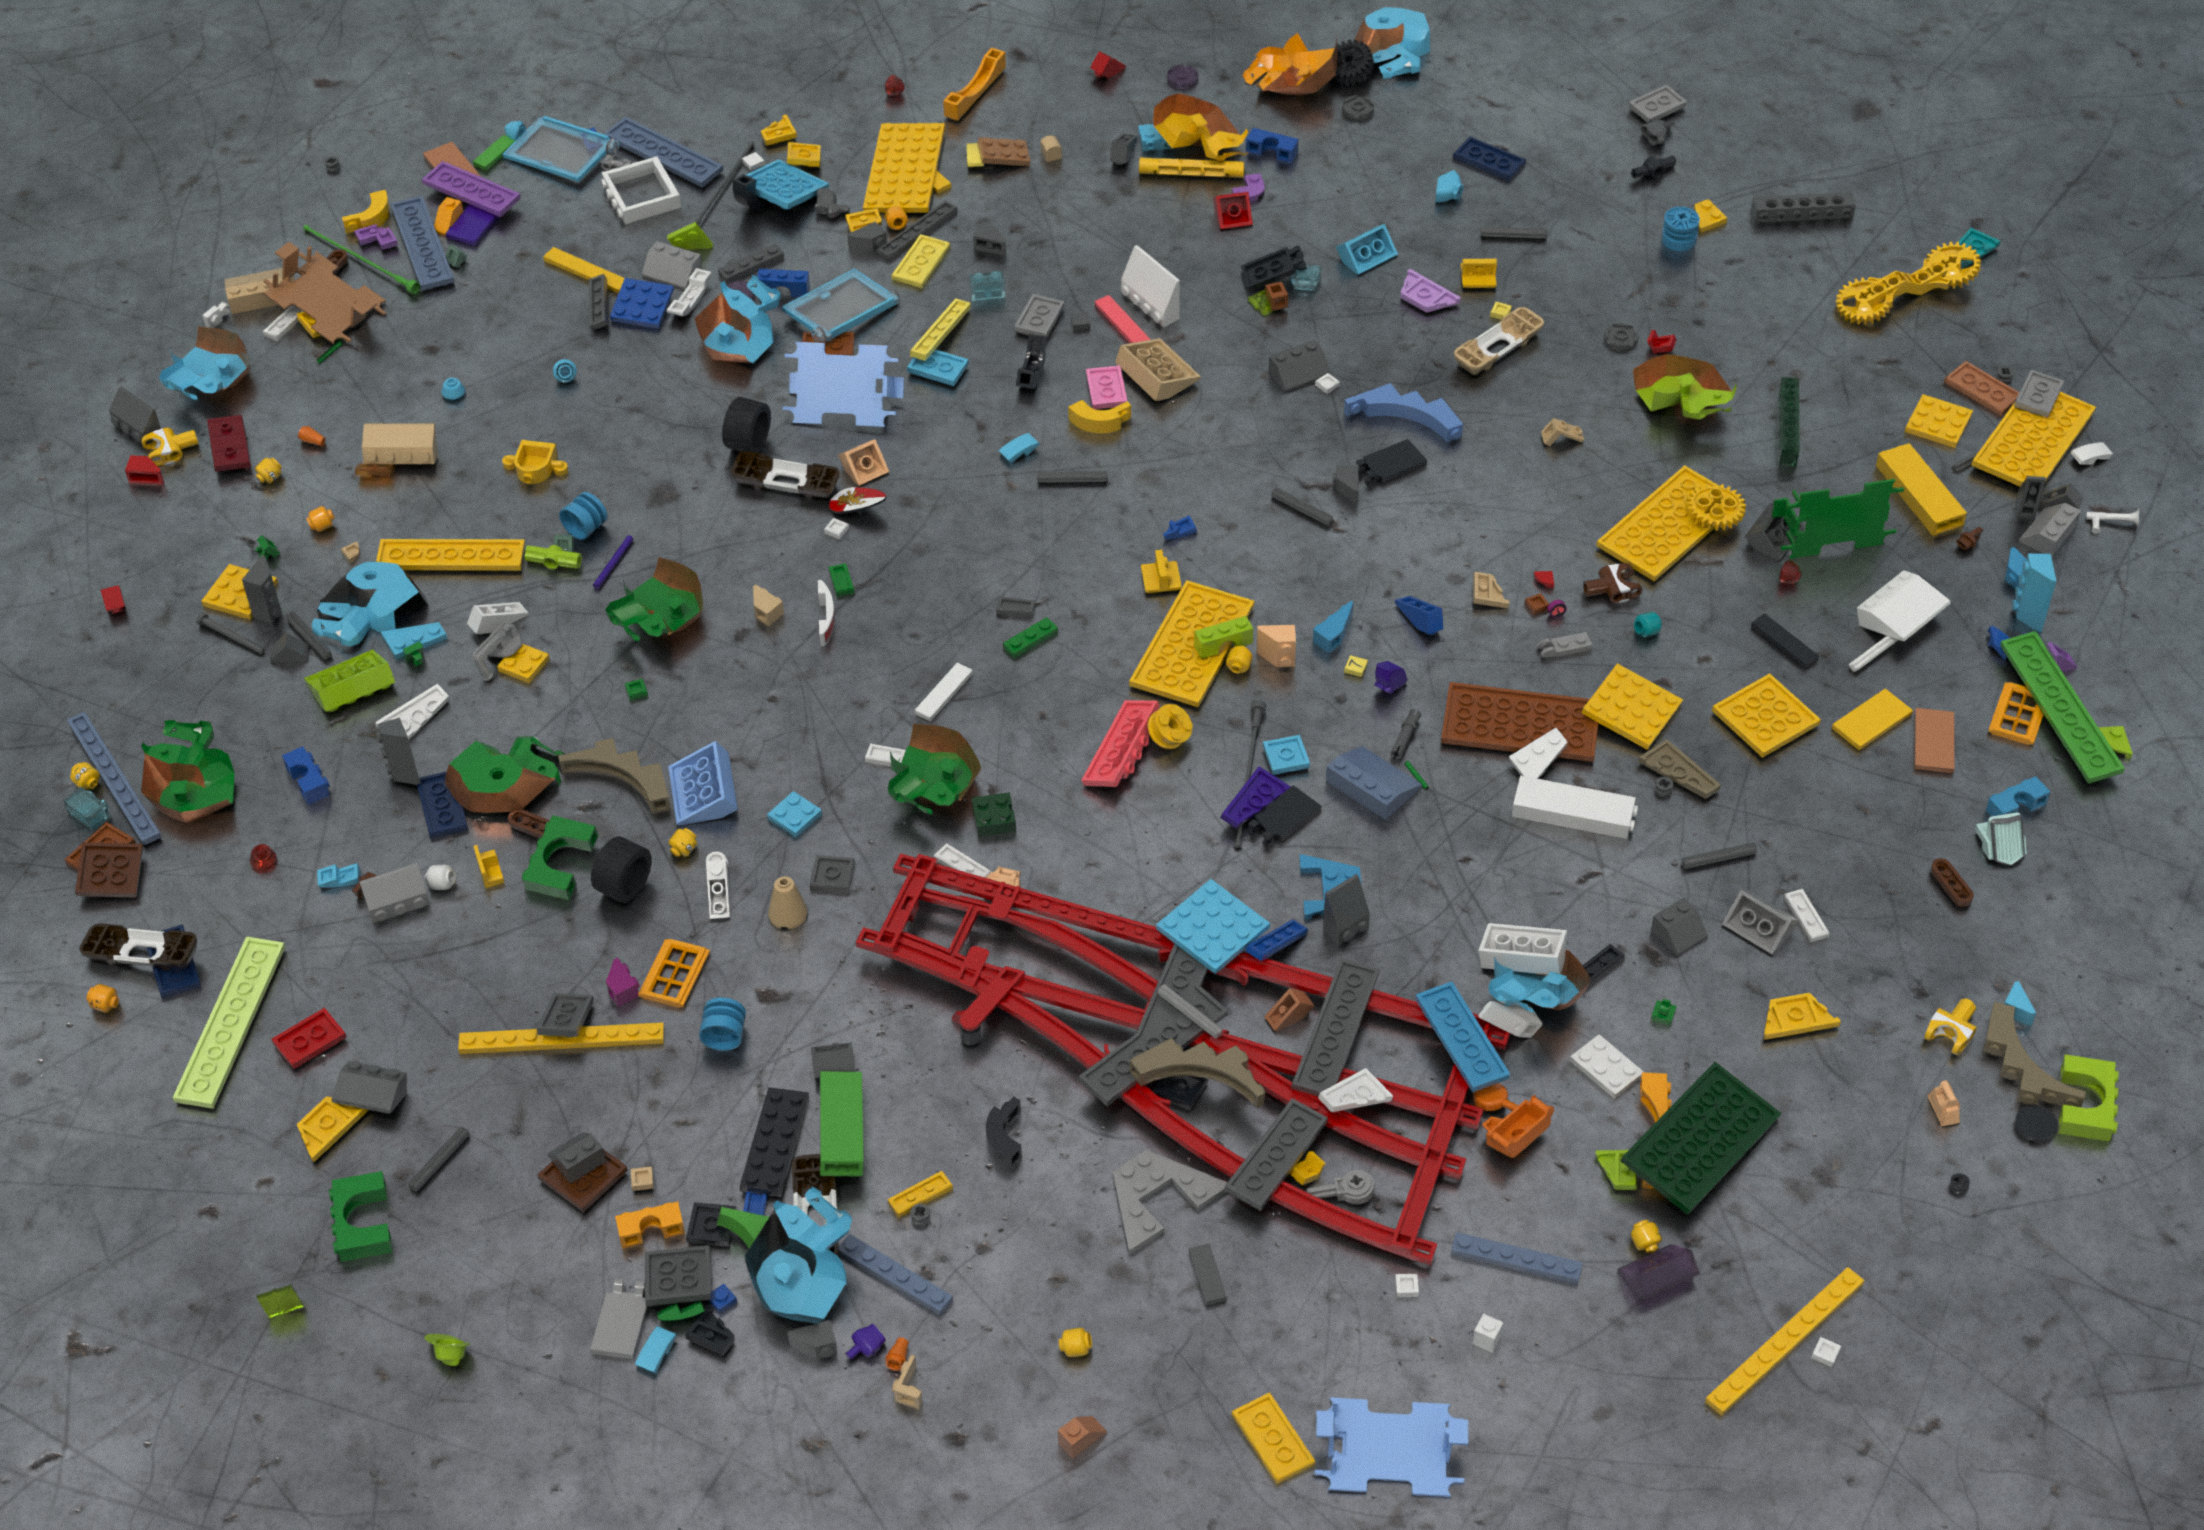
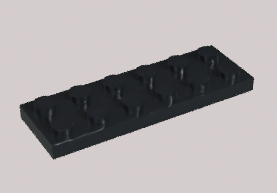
[739,1087,809,1197]

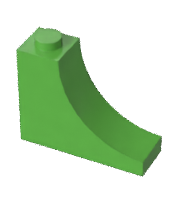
[717,1207,769,1248]

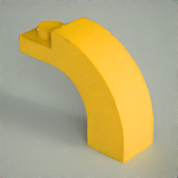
[342,190,390,234]
[1068,400,1131,433]

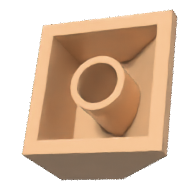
[838,439,889,486]
[1257,625,1296,667]

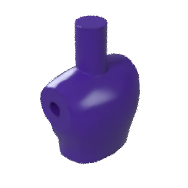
[845,1324,886,1360]

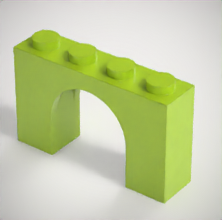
[2058,1054,2119,1142]

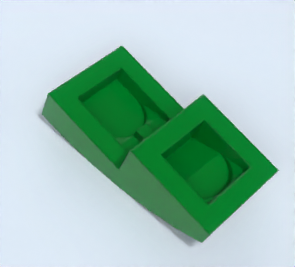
[657,1301,704,1320]

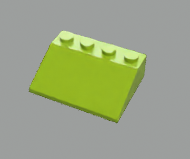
[304,649,395,712]

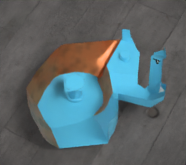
[1355,7,1430,79]
[695,275,781,363]
[159,326,250,400]
[1488,950,1590,1013]

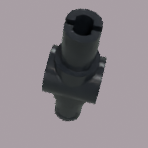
[1631,155,1676,179]

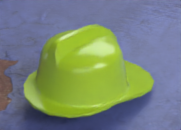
[424,1334,470,1366]

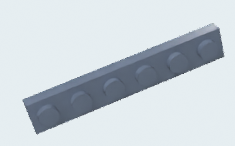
[1451,1232,1583,1285]
[839,1234,953,1316]

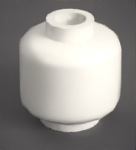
[425,865,456,890]

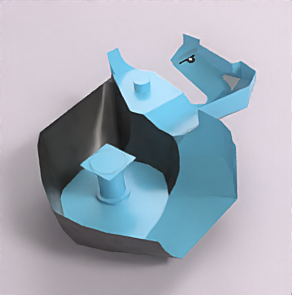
[312,562,428,647]
[745,1186,852,1323]

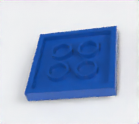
[610,278,674,329]

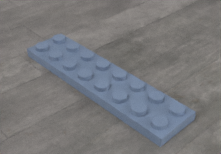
[604,117,724,187]
[390,196,454,290]

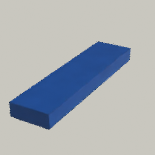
[1245,919,1308,961]

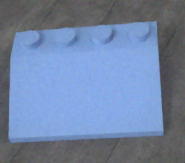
[668,741,738,826]

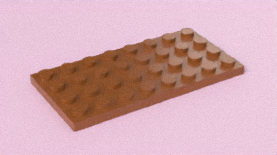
[1441,682,1598,762]

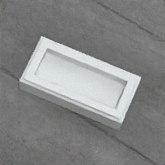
[865,744,906,766]

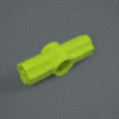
[524,545,582,569]

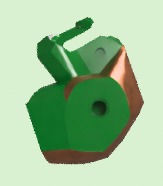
[605,557,703,641]
[141,720,235,823]
[888,724,981,814]
[445,736,565,813]

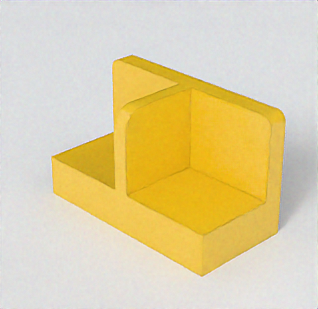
[473,845,504,888]

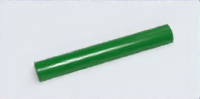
[316,340,343,363]
[1404,761,1429,789]

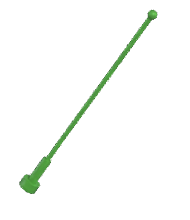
[303,225,421,294]

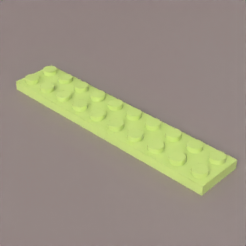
[173,937,285,1109]

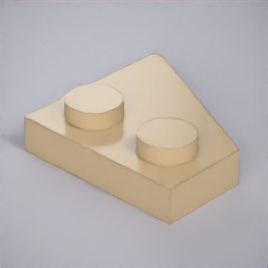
[1473,572,1510,609]

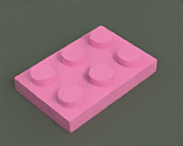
[1086,366,1127,409]

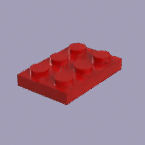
[272,1007,347,1069]

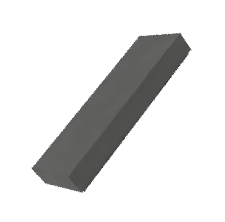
[1189,1243,1227,1305]

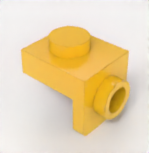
[1289,1151,1325,1185]

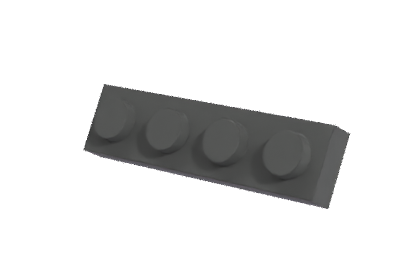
[718,244,784,283]
[589,274,608,330]

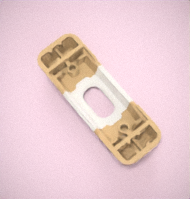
[1454,307,1544,375]

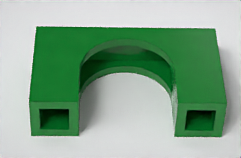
[522,815,599,900]
[329,1171,393,1262]

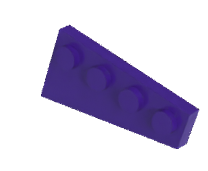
[1220,766,1291,828]

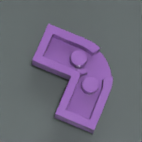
[1232,173,1265,202]
[355,224,398,250]

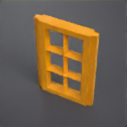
[1988,682,2044,745]
[638,939,710,1008]

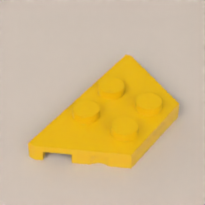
[1763,993,1841,1040]
[297,1097,369,1162]

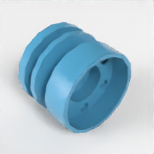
[1661,206,1700,251]
[559,492,608,540]
[699,997,746,1051]

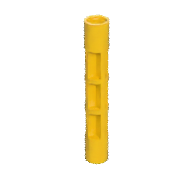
[1139,157,1244,178]

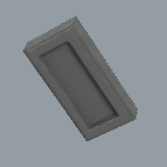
[996,596,1036,618]

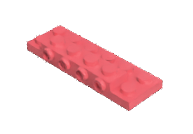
[1081,700,1160,787]

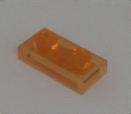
[355,463,394,478]

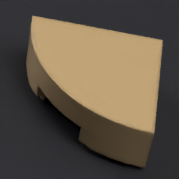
[341,541,360,563]

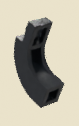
[733,174,768,211]
[1016,334,1047,389]
[986,1096,1022,1170]

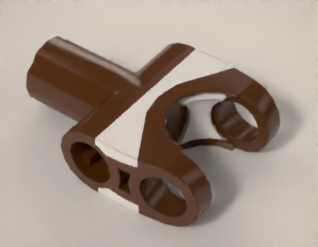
[1583,563,1642,603]

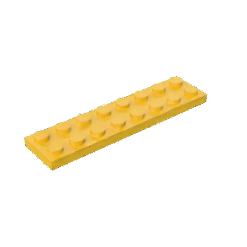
[376,539,526,571]

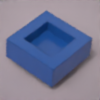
[708,1284,737,1314]

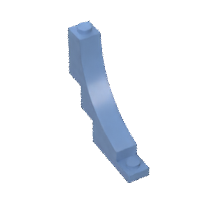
[1344,383,1463,442]

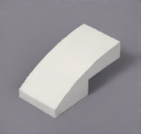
[2071,442,2113,465]

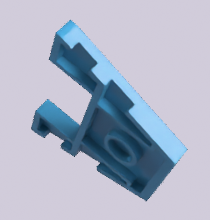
[1299,854,1362,920]

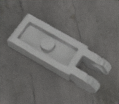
[1537,632,1592,658]

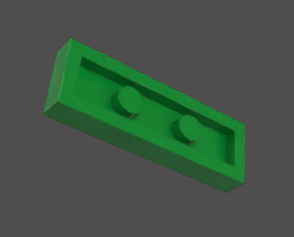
[1003,617,1058,658]

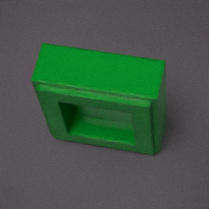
[624,678,648,701]

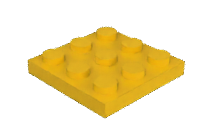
[1905,394,1973,448]
[201,564,278,620]

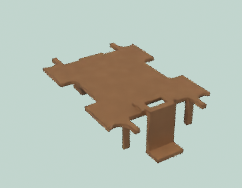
[263,242,386,344]

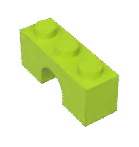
[1194,616,1254,659]

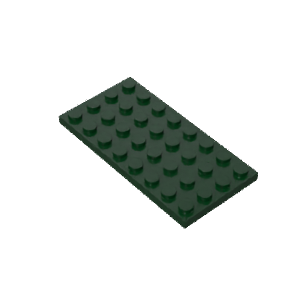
[1620,1062,1782,1215]

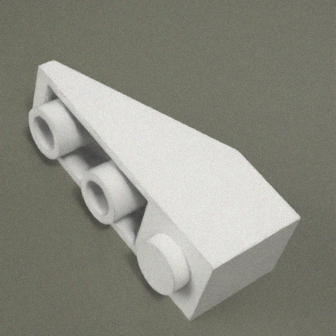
[706,859,730,920]
[1478,1001,1542,1038]

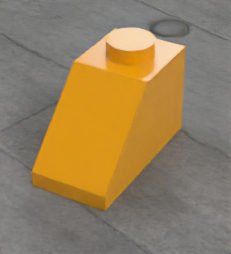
[434,197,463,236]

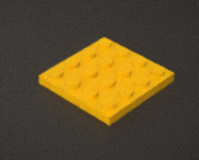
[1581,663,1683,750]
[1712,673,1821,758]

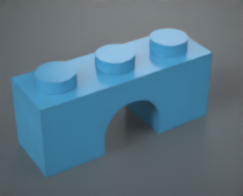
[1986,776,2050,817]

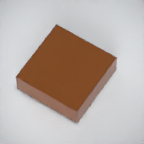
[1524,593,1549,615]

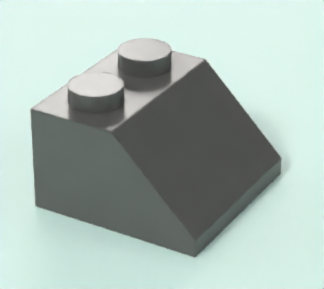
[1651,898,1708,956]
[811,1042,855,1080]
[547,1132,606,1184]

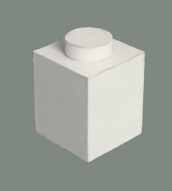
[1473,1314,1504,1353]

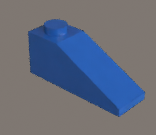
[1395,596,1443,635]

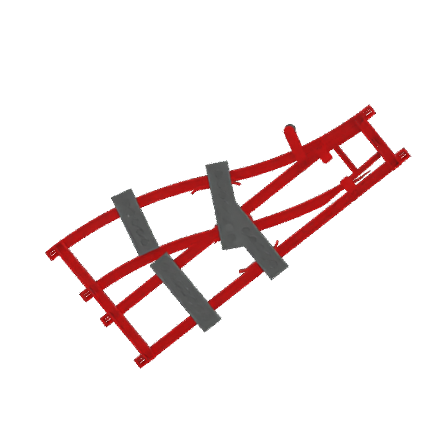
[856,853,1510,1265]

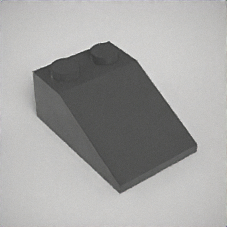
[1323,874,1370,945]

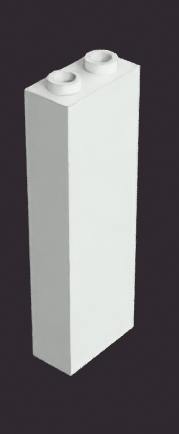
[1512,776,1638,839]

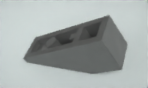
[1110,133,1138,165]
[2016,476,2046,518]

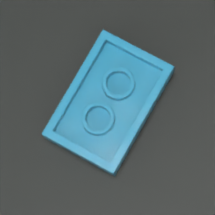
[907,349,969,386]

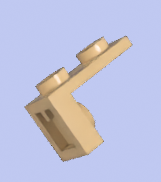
[1541,418,1584,446]
[892,1355,923,1409]

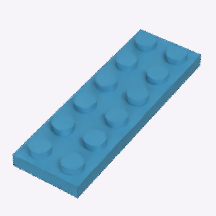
[1415,981,1510,1092]

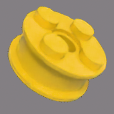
[1147,704,1193,749]

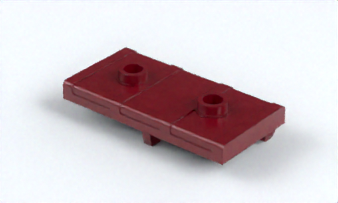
[207,415,251,472]

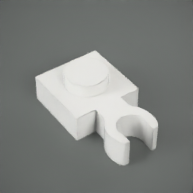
[202,302,230,328]

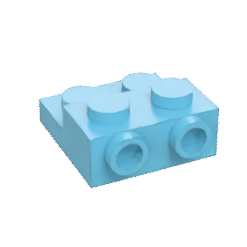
[1138,124,1172,151]

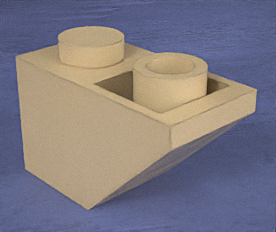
[753,584,784,626]

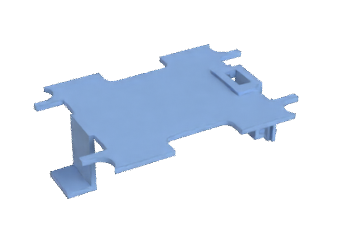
[782,342,904,427]
[1315,1397,1468,1497]

